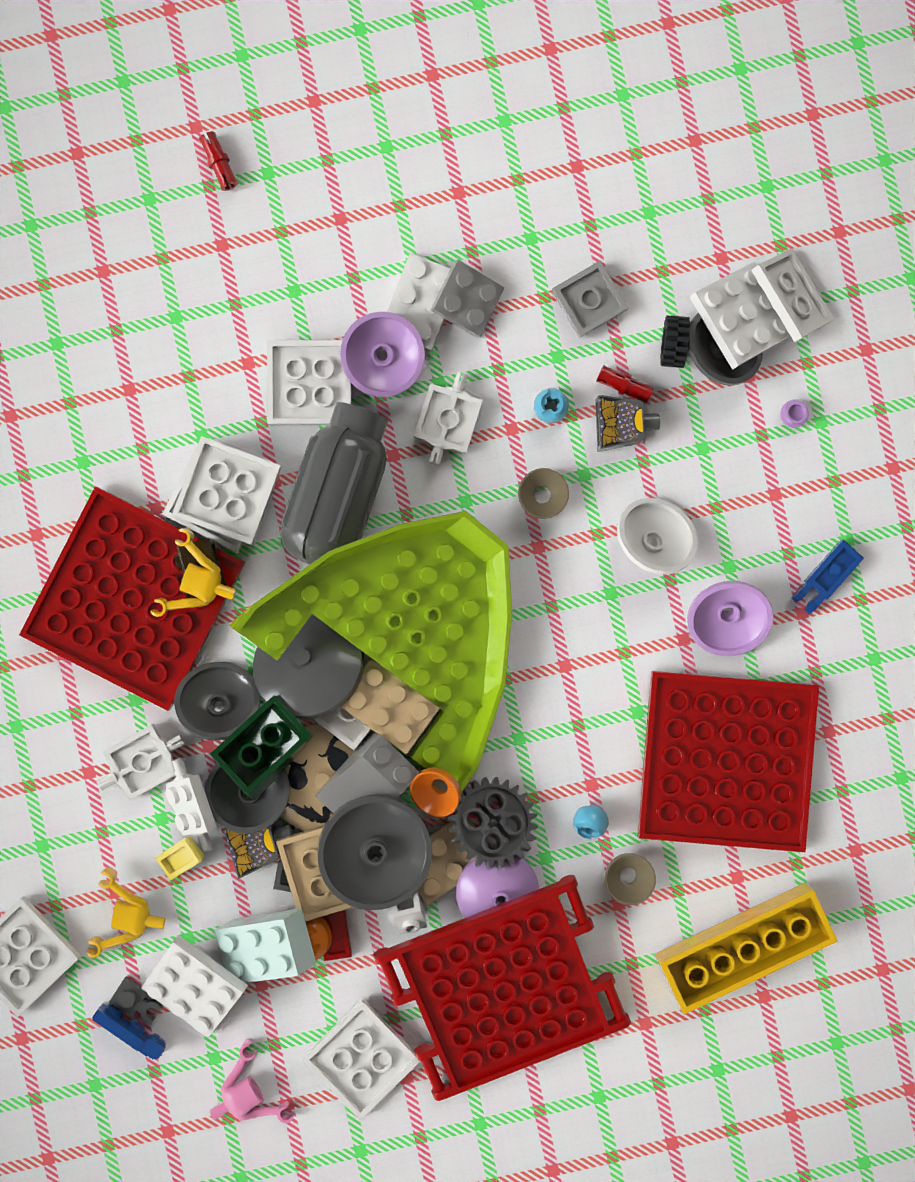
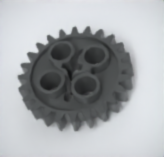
[447,777,538,870]

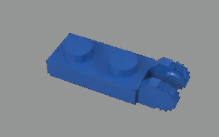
[791,539,864,614]
[92,1003,166,1060]

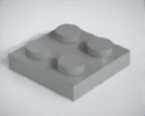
[431,260,505,338]
[552,260,628,338]

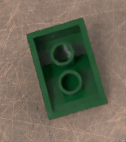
[210,695,313,800]

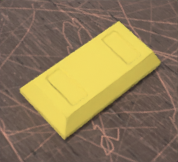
[155,836,204,880]

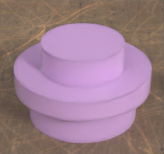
[780,400,809,428]

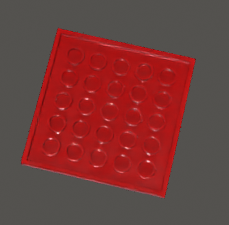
[19,486,246,711]
[637,671,819,853]

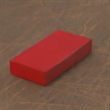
[322,909,352,961]

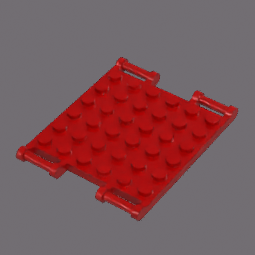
[373,875,631,1101]

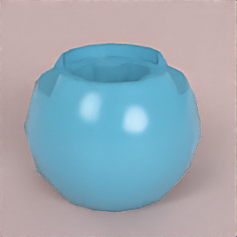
[534,388,569,423]
[573,804,609,839]

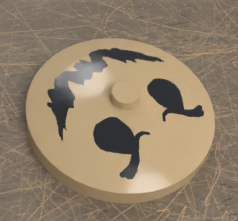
[282,723,365,831]

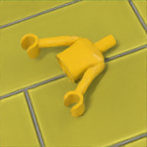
[151,528,236,617]
[87,868,166,958]

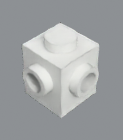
[388,890,427,934]

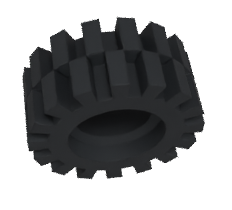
[660,315,690,368]

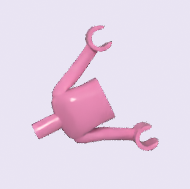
[210,1039,295,1123]

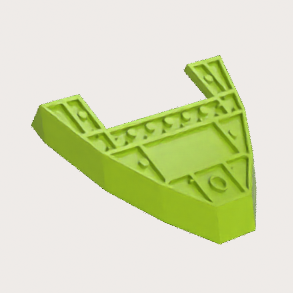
[229,511,512,792]

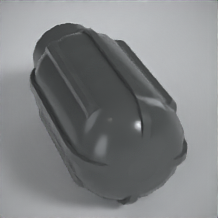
[280,402,388,564]

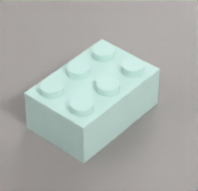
[214,908,316,983]

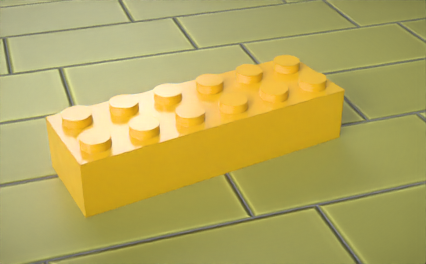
[655,883,838,1014]

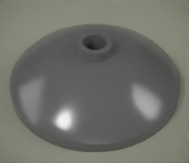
[688,313,763,386]
[174,662,260,740]
[205,763,290,834]

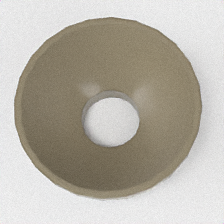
[518,468,569,519]
[605,853,656,905]

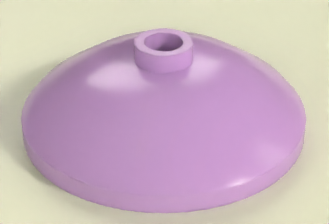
[340,312,425,397]
[687,581,773,656]
[456,856,539,918]

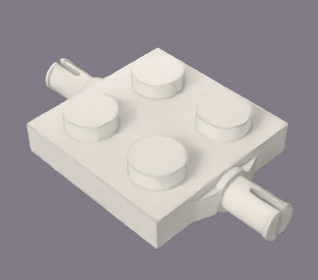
[413,372,483,465]
[97,724,186,801]
[165,758,217,852]

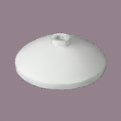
[617,498,698,574]

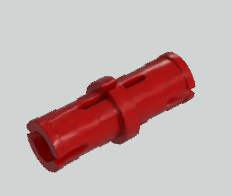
[199,131,238,191]
[596,365,654,404]

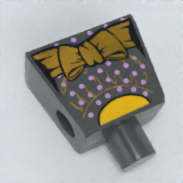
[595,395,660,452]
[223,824,294,879]

